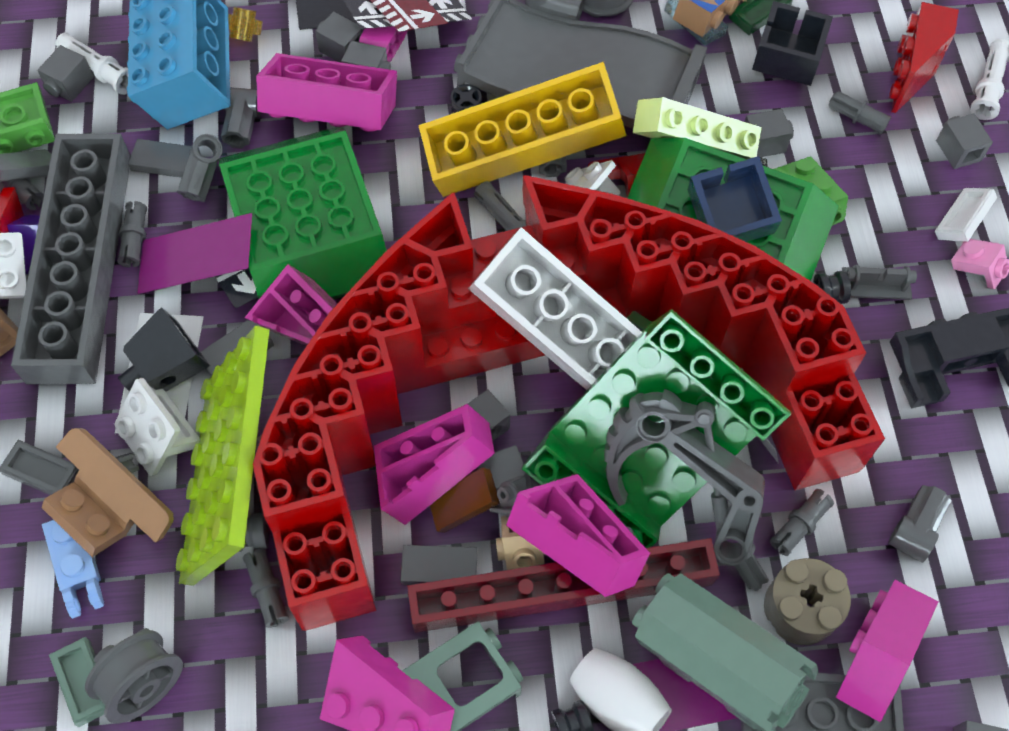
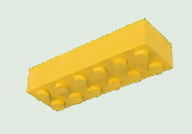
[418,62,626,197]

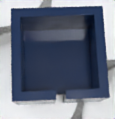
[687,156,782,242]

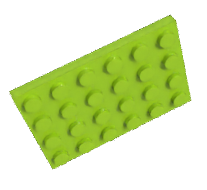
[176,325,270,586]

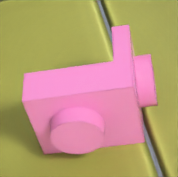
[951,239,1009,289]

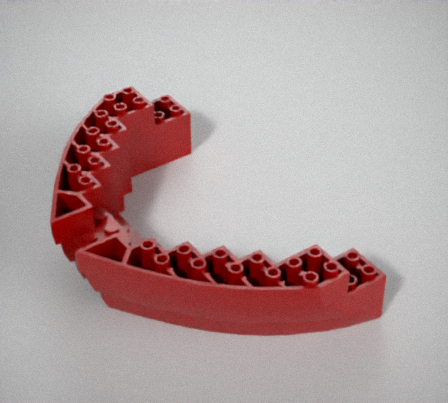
[253,175,885,631]

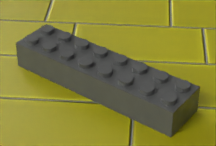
[11,133,131,384]

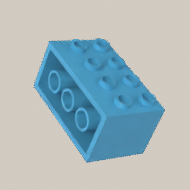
[127,0,230,130]

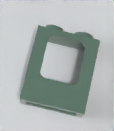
[402,621,523,731]

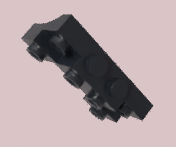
[889,308,1009,409]

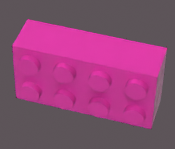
[256,53,397,132]

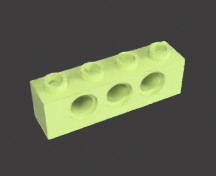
[633,97,762,159]

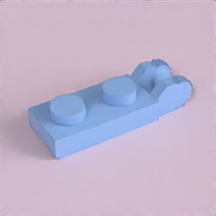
[42,520,104,619]

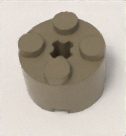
[764,558,851,645]

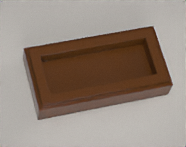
[430,468,500,533]

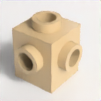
[496,516,546,570]

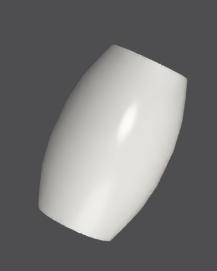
[570,648,672,731]

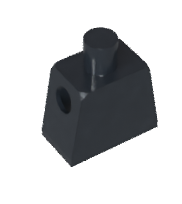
[118,307,210,392]

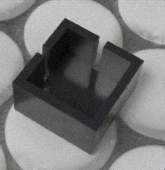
[752,1,833,86]

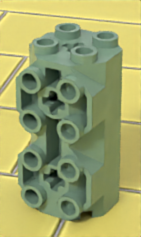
[632,573,818,731]

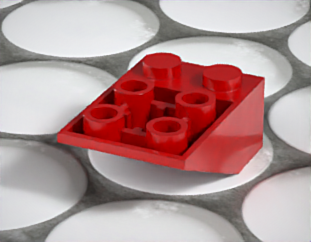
[889,2,959,113]

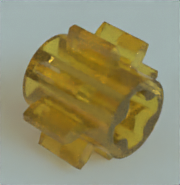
[228,7,263,42]

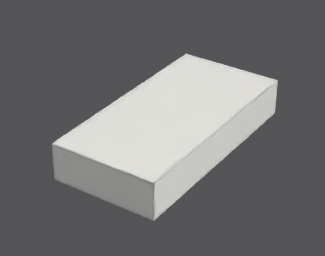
[935,188,997,242]

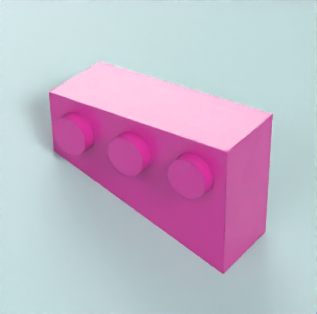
[245,264,337,346]
[374,404,495,525]
[506,474,650,597]
[835,580,939,722]
[320,636,455,731]

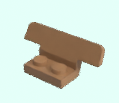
[42,428,174,557]

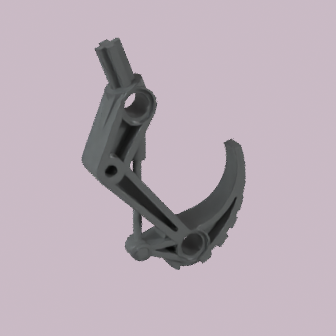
[604,389,769,591]

